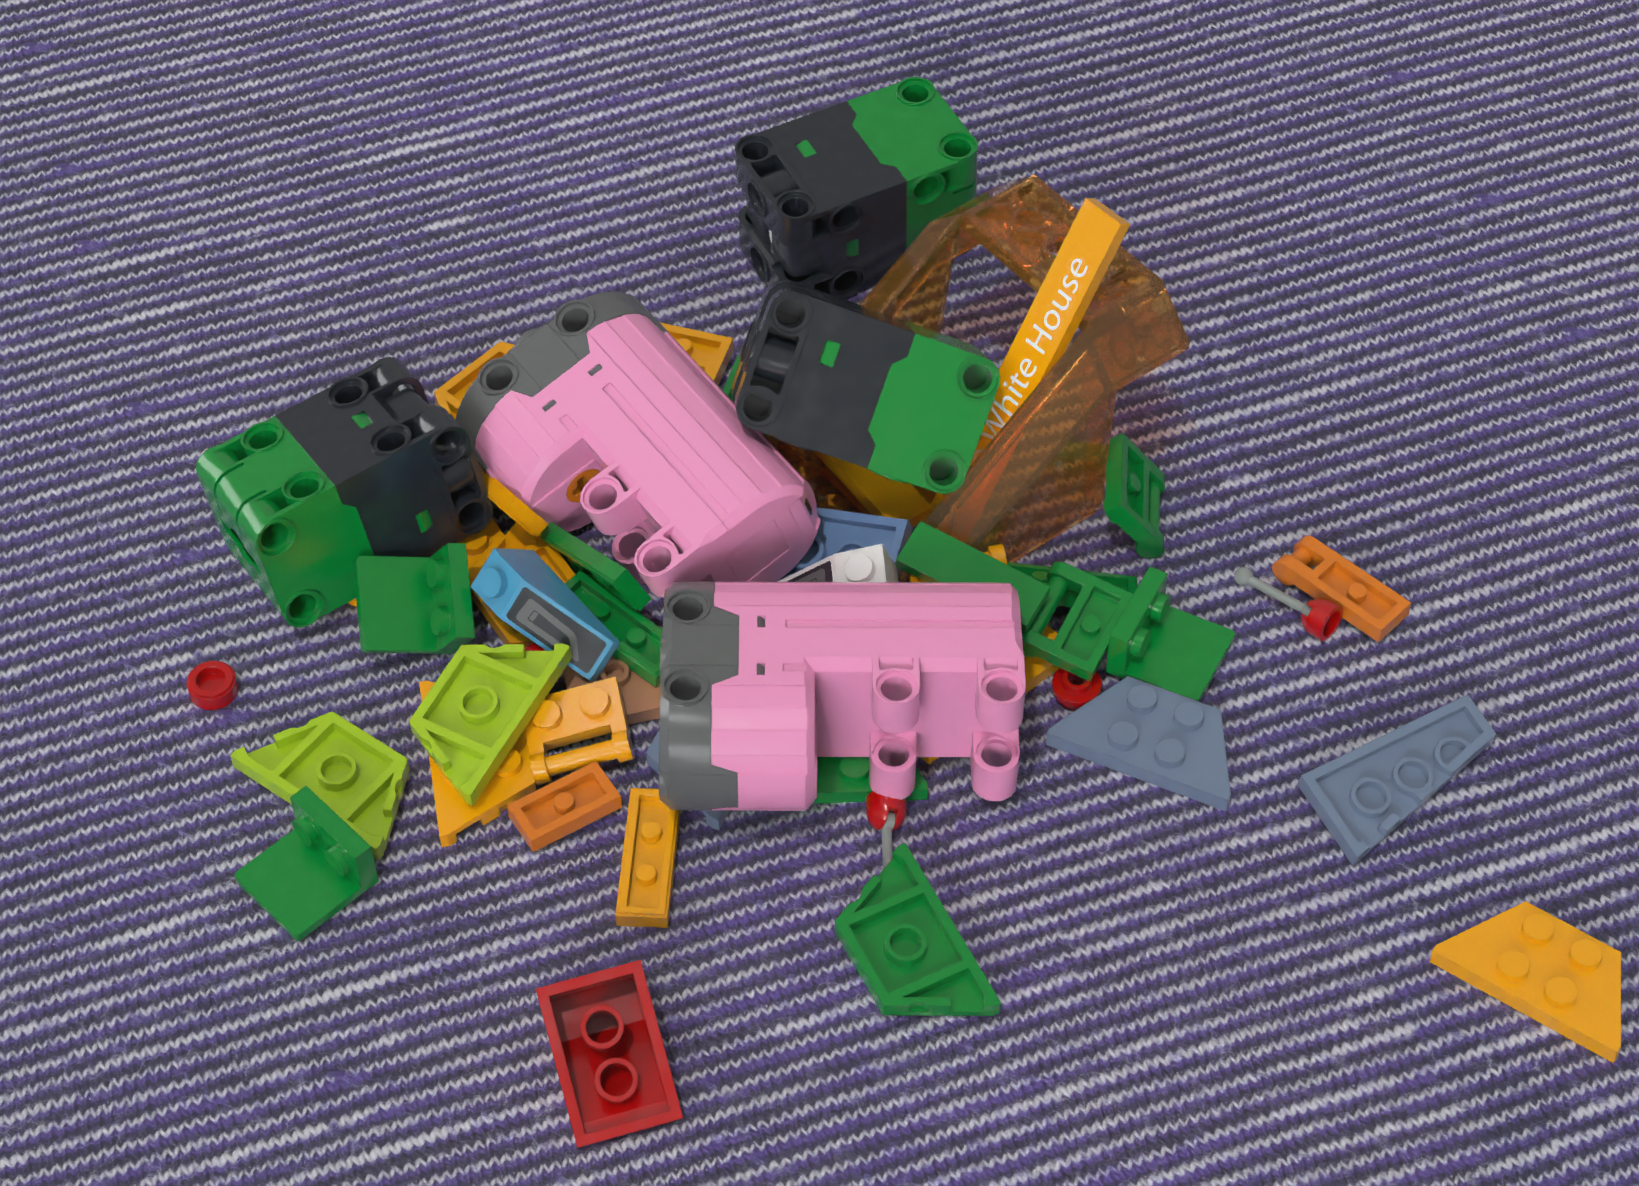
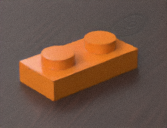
[507,761,622,852]

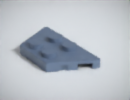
[1046,676,1231,812]

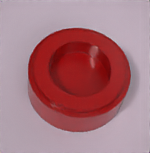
[186,661,239,710]

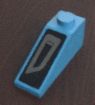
[470,548,620,681]

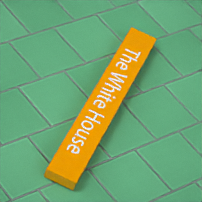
[924,198,1131,544]

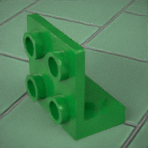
[353,543,475,654]
[1106,567,1235,702]
[234,786,379,941]

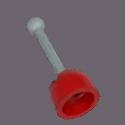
[1234,567,1343,641]
[866,791,907,869]

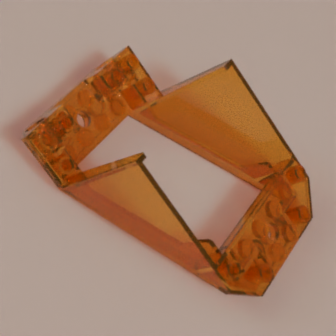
[763,174,1190,582]

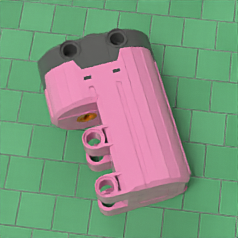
[455,291,821,598]
[659,581,1026,811]

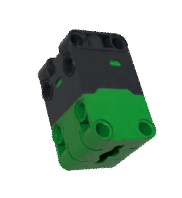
[735,77,978,299]
[731,280,1000,494]
[196,357,493,628]

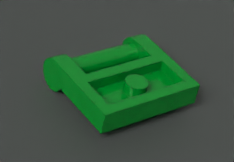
[1103,433,1165,559]
[1022,561,1133,682]

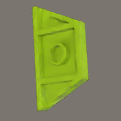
[409,644,572,806]
[230,711,410,861]

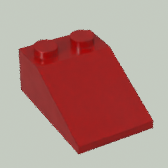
[536,960,683,1148]

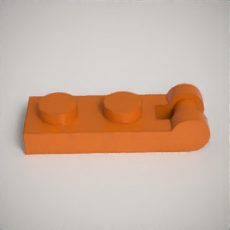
[1272,535,1411,642]

